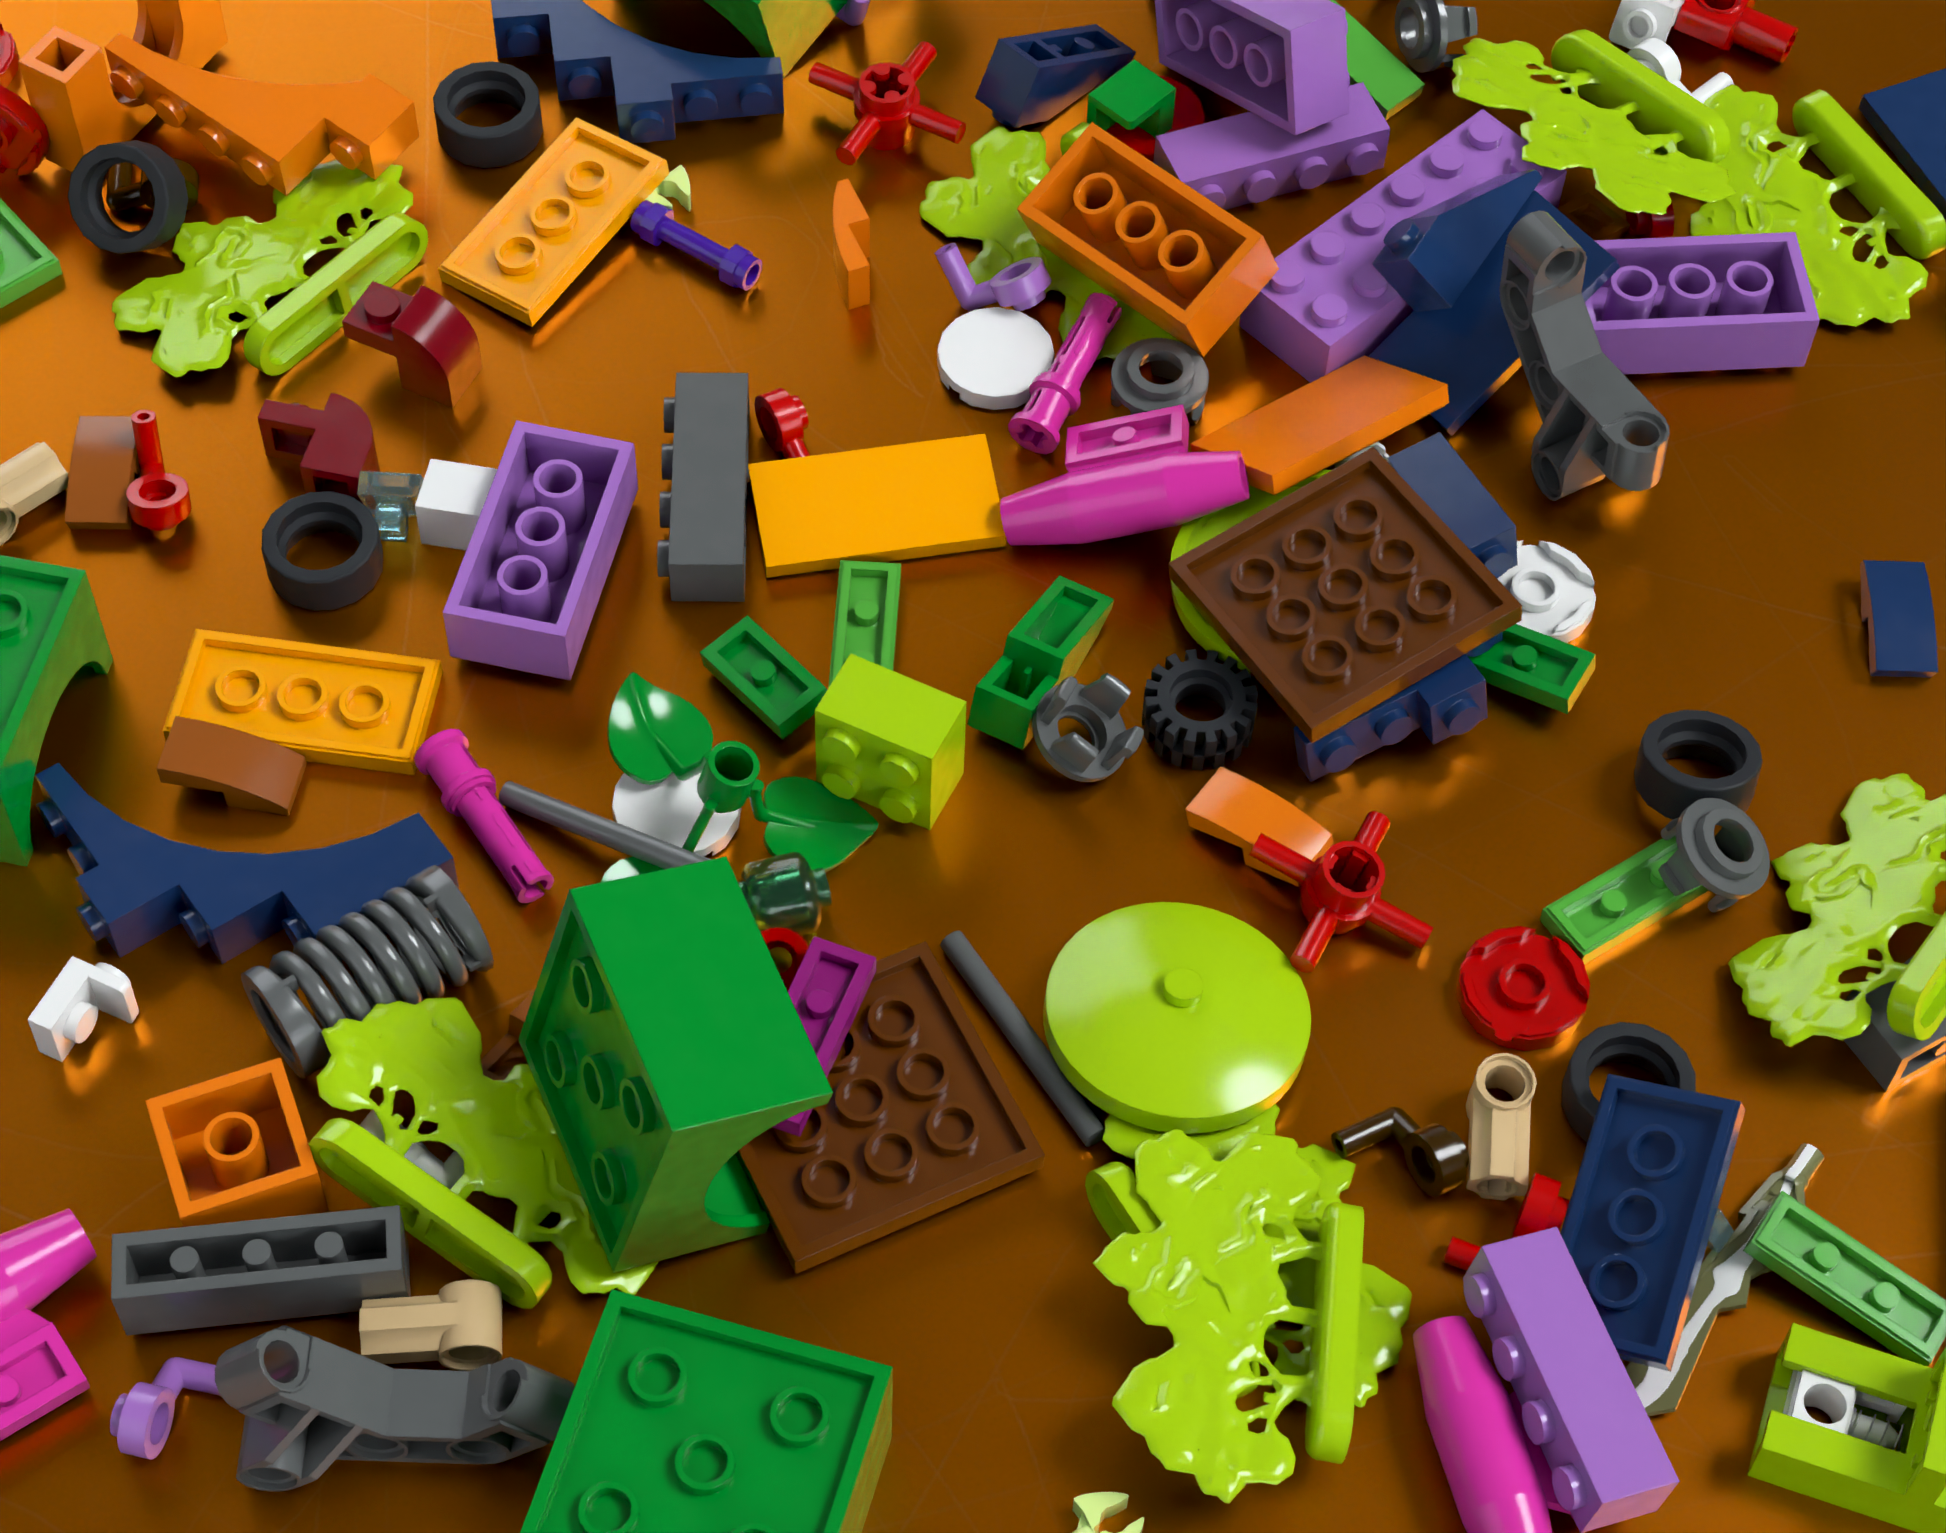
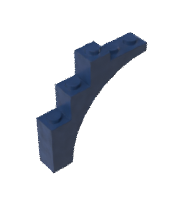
[491,0,784,143]
[1293,432,1518,782]
[36,762,459,964]

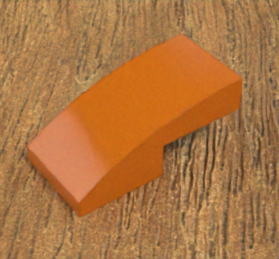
[833,178,870,310]
[1185,766,1334,887]

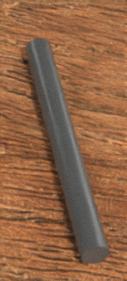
[499,781,711,869]
[940,931,1105,1147]

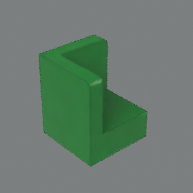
[1087,59,1176,138]

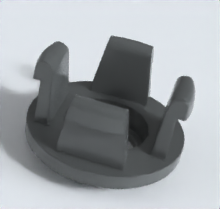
[1394,0,1478,73]
[1111,338,1209,426]
[1032,673,1144,782]
[1658,798,1770,912]

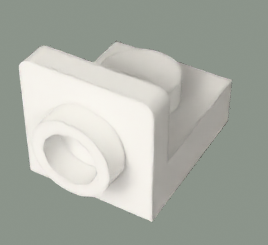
[1609,0,1685,49]
[27,956,139,1062]

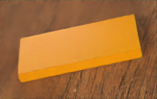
[438,117,669,327]
[748,433,1007,578]
[163,629,443,775]

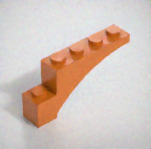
[104,33,419,196]

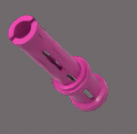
[1008,293,1122,454]
[414,729,554,903]

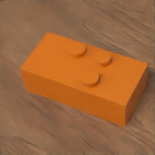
[1017,122,1279,357]

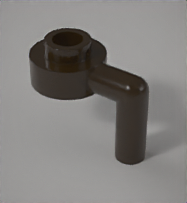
[106,158,199,211]
[1331,1107,1469,1197]

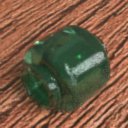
[738,852,832,936]

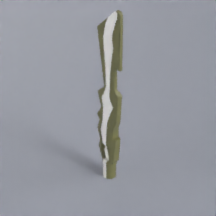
[1626,1143,1824,1416]

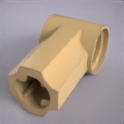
[0,441,69,546]
[1465,1053,1537,1201]
[359,1279,502,1371]

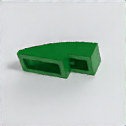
[967,575,1114,750]

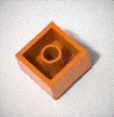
[145,1057,329,1227]

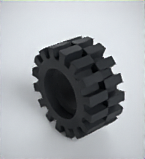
[1142,649,1258,771]

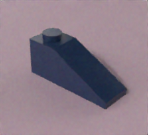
[975,24,1136,128]
[1372,169,1543,312]

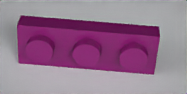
[773,936,876,1137]

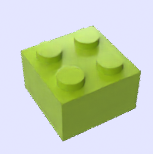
[815,653,967,830]

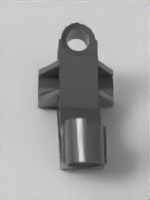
[1499,210,1670,501]
[215,1325,575,1492]

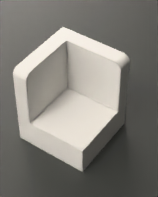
[415,459,497,550]

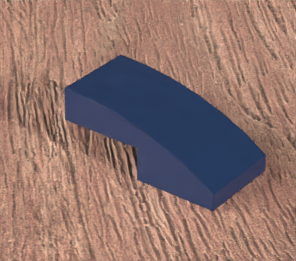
[1860,560,1938,678]

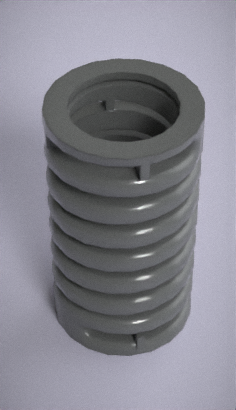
[241,865,494,1078]

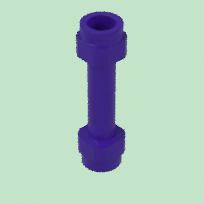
[630,200,762,291]

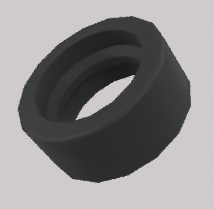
[433,61,543,168]
[68,140,188,254]
[261,491,383,611]
[1634,710,1763,820]
[1561,1022,1696,1143]

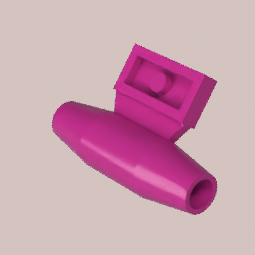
[1000,404,1249,546]
[0,1208,97,1441]
[1413,1316,1573,1533]

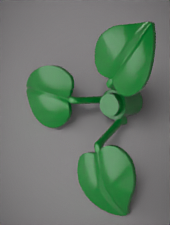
[600,672,879,883]

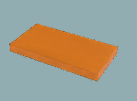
[1190,355,1449,495]

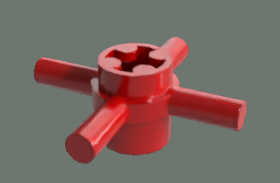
[808,41,966,165]
[1249,811,1434,973]

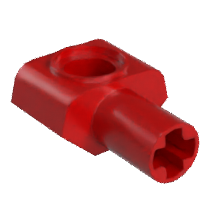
[1673,0,1798,64]

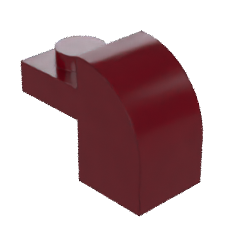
[342,281,482,408]
[257,393,380,508]

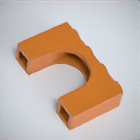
[18,0,228,172]

